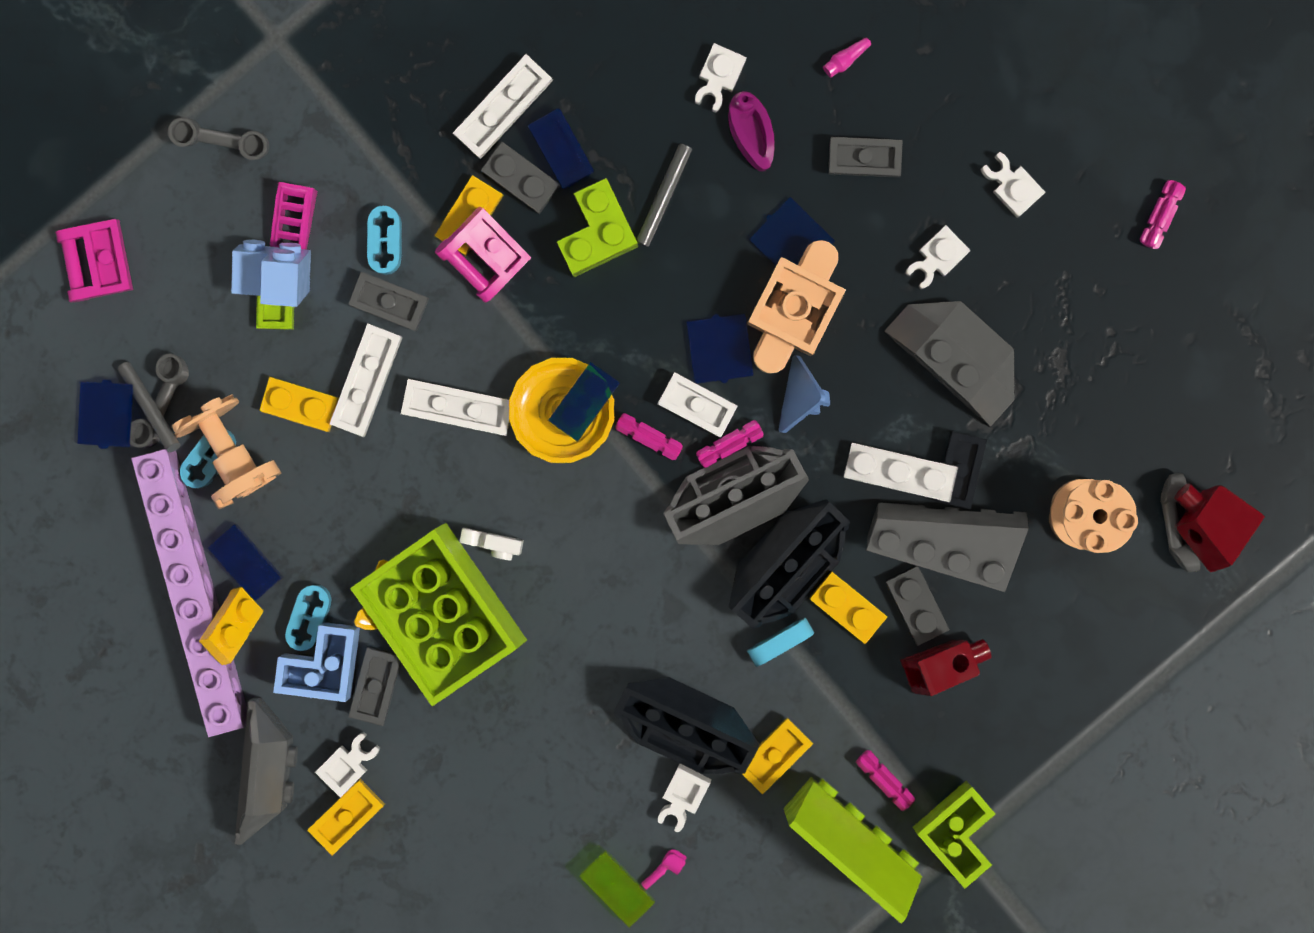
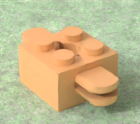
[747,240,846,374]

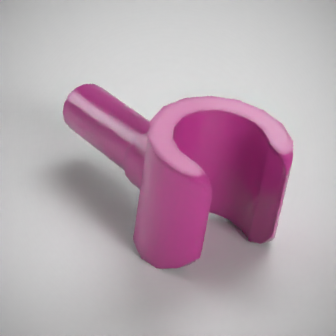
[641,849,687,890]

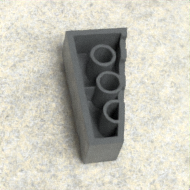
[867,503,1029,592]

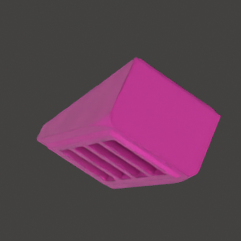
[269,182,318,250]

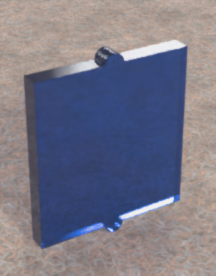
[749,197,835,266]
[687,314,754,384]
[77,379,133,449]

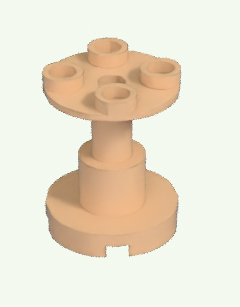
[172,394,281,509]
[1049,479,1138,553]

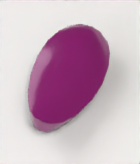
[728,91,775,171]

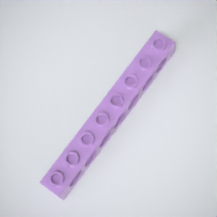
[131,449,247,737]

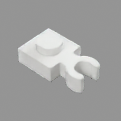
[695,43,747,113]
[981,152,1045,218]
[905,225,971,289]
[460,528,524,560]
[315,732,380,798]
[658,764,712,832]

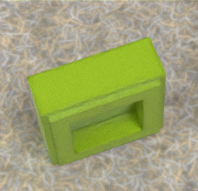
[256,296,294,330]

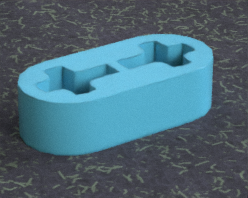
[367,205,402,275]
[180,429,236,488]
[285,584,332,651]
[747,617,814,667]

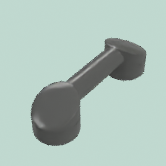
[168,118,269,160]
[126,354,189,449]
[1160,472,1200,573]

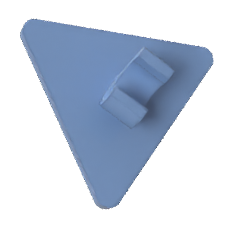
[779,355,830,433]

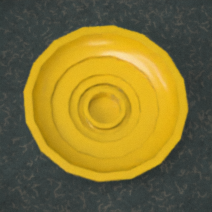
[509,358,614,463]

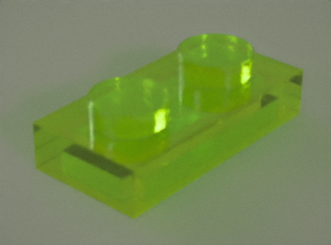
[579,849,655,928]

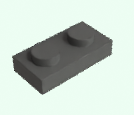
[828,137,903,178]
[481,142,560,214]
[348,272,429,331]
[885,566,949,646]
[348,647,401,726]

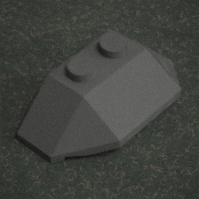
[884,301,1014,427]
[664,446,809,545]
[234,697,298,845]

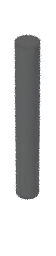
[636,143,692,247]
[118,362,180,452]

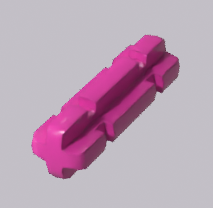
[1140,180,1186,249]
[615,413,683,460]
[696,420,764,468]
[856,750,915,811]

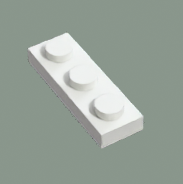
[453,54,553,159]
[330,324,403,437]
[401,379,510,436]
[844,443,958,502]

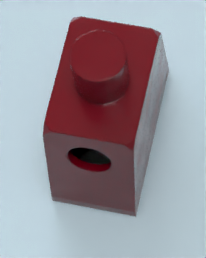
[1174,483,1265,572]
[900,639,991,696]

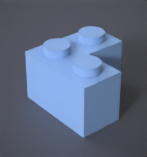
[231,240,311,307]
[273,622,360,702]

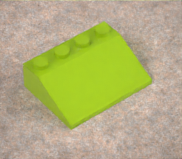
[350,523,527,706]
[783,777,922,924]

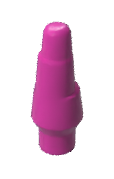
[823,38,871,78]

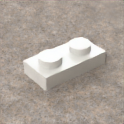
[658,372,738,438]

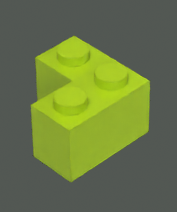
[557,178,638,277]
[913,781,995,889]

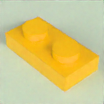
[435,175,504,256]
[259,377,339,432]
[809,571,887,644]
[199,587,264,665]
[742,717,813,795]
[307,779,385,855]

